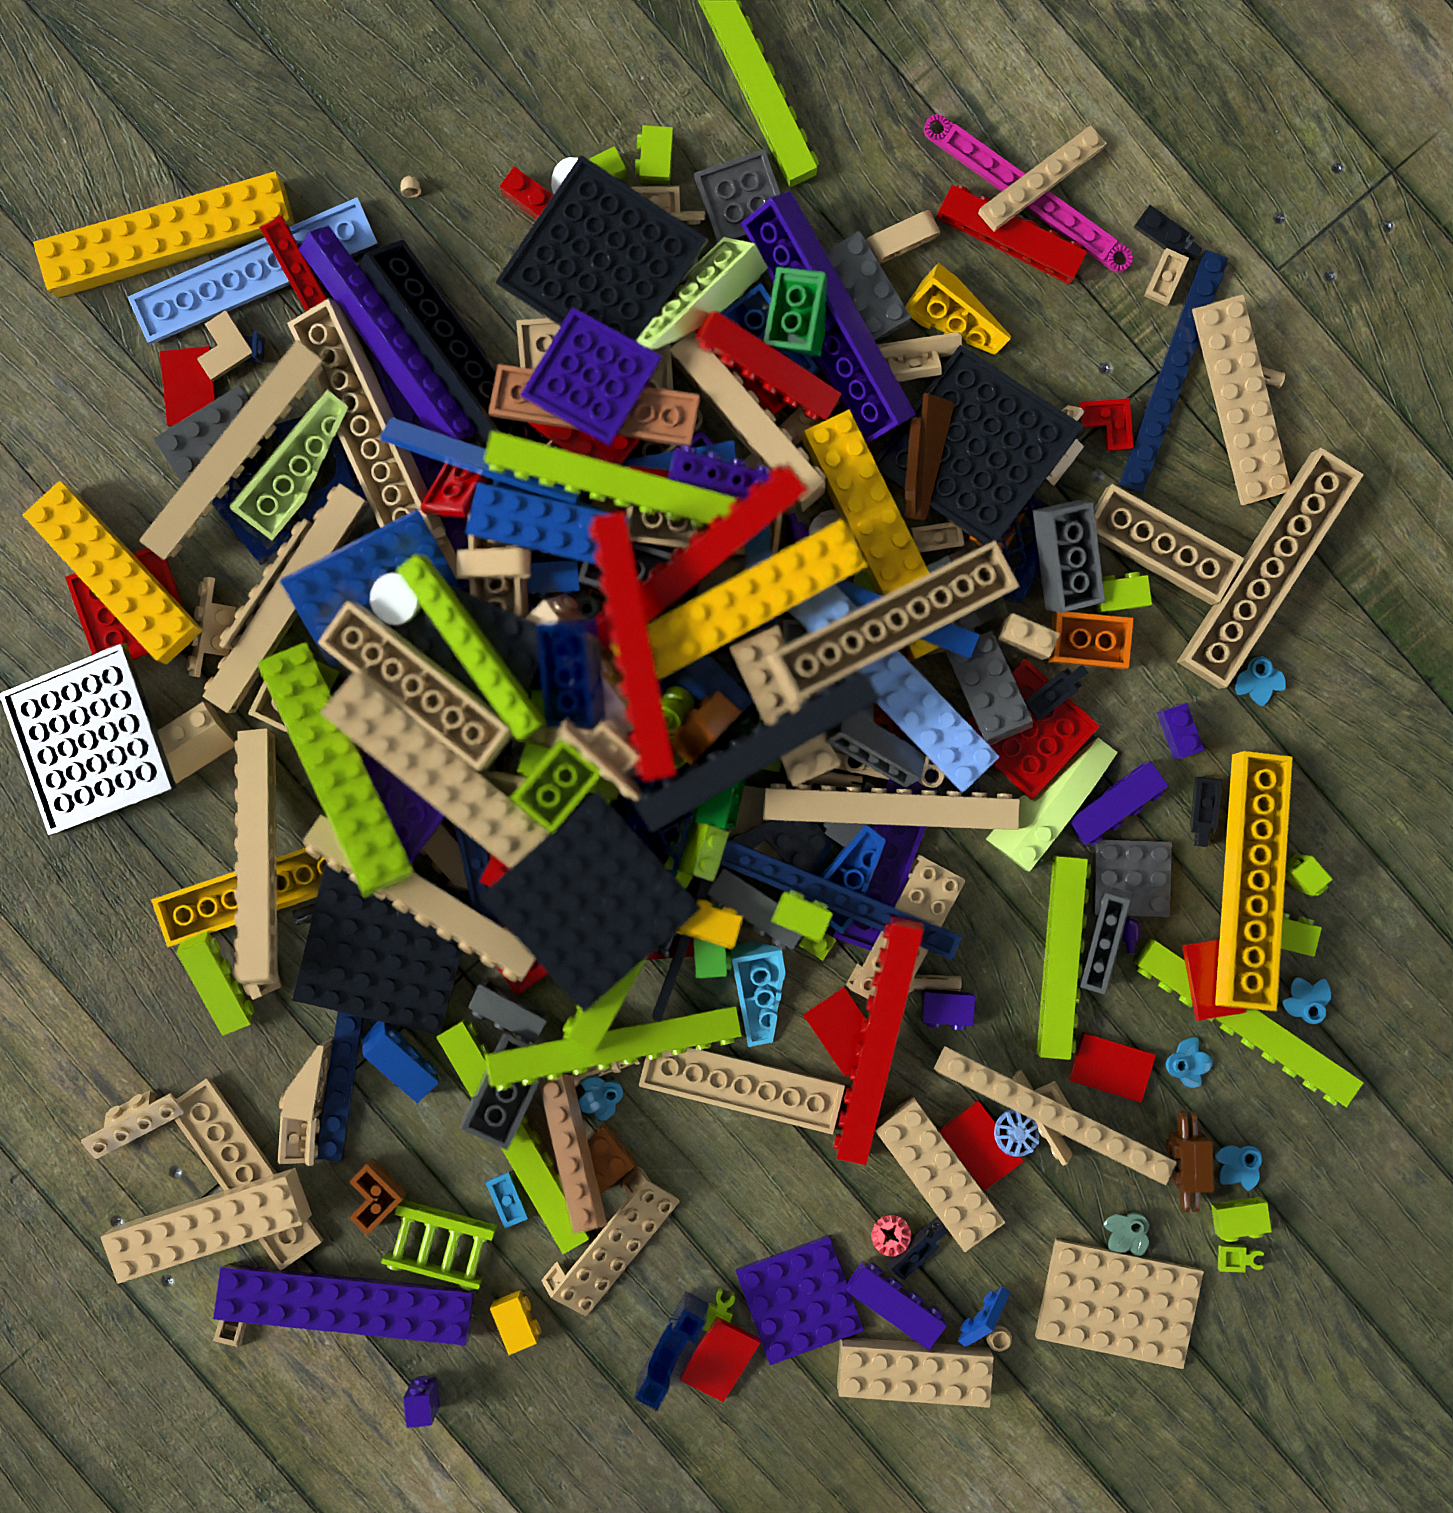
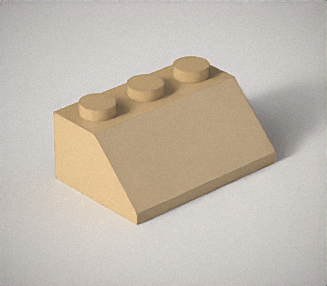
[157,702,235,784]

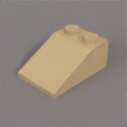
[279,1037,334,1122]

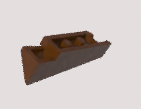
[905,393,954,520]

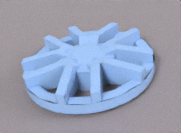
[994,1109,1039,1157]

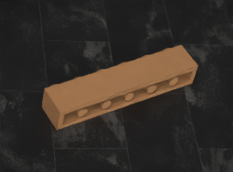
[539,1074,607,1234]

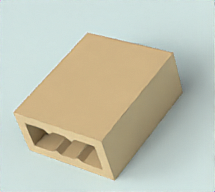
[995,614,1060,661]

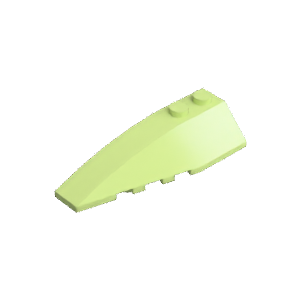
[637,237,768,349]
[230,390,348,540]
[986,737,1118,872]

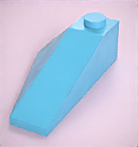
[730,941,786,1047]

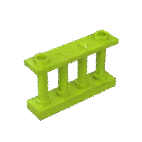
[381,1199,497,1290]

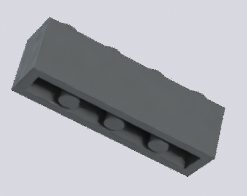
[826,713,926,788]
[1080,886,1134,994]

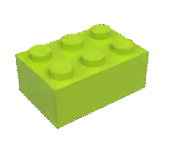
[510,738,601,833]

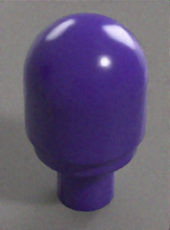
[786,512,809,546]
[1122,918,1141,953]

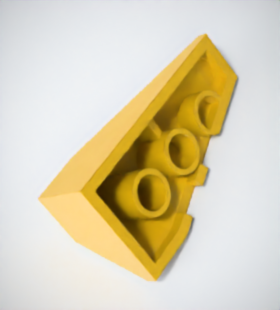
[905,263,1011,355]

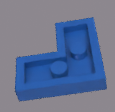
[958,1286,1010,1347]

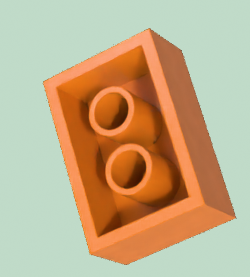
[1048,612,1134,670]

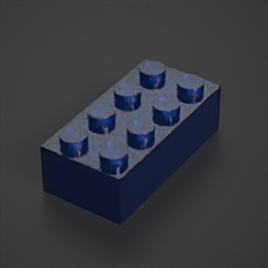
[536,618,606,728]

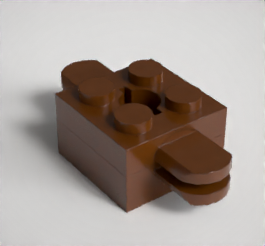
[1166,1111,1214,1212]

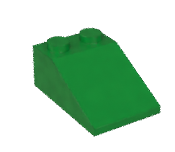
[763,267,826,356]
[694,778,746,829]

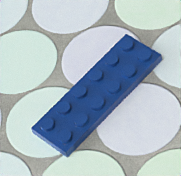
[466,483,629,565]

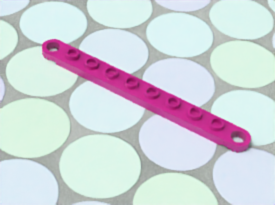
[924,114,1133,273]

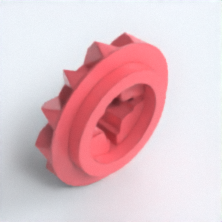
[871,1215,911,1256]

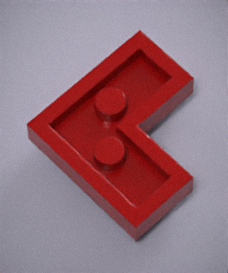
[1078,398,1133,452]

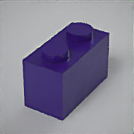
[1156,703,1204,759]
[920,990,975,1030]
[403,1376,440,1428]

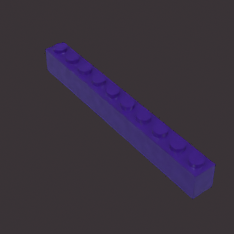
[299,225,477,443]

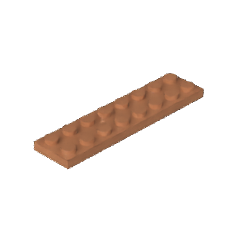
[489,364,700,446]

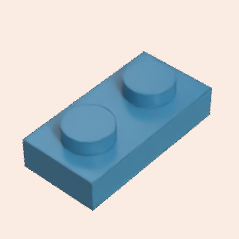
[485,1171,529,1228]

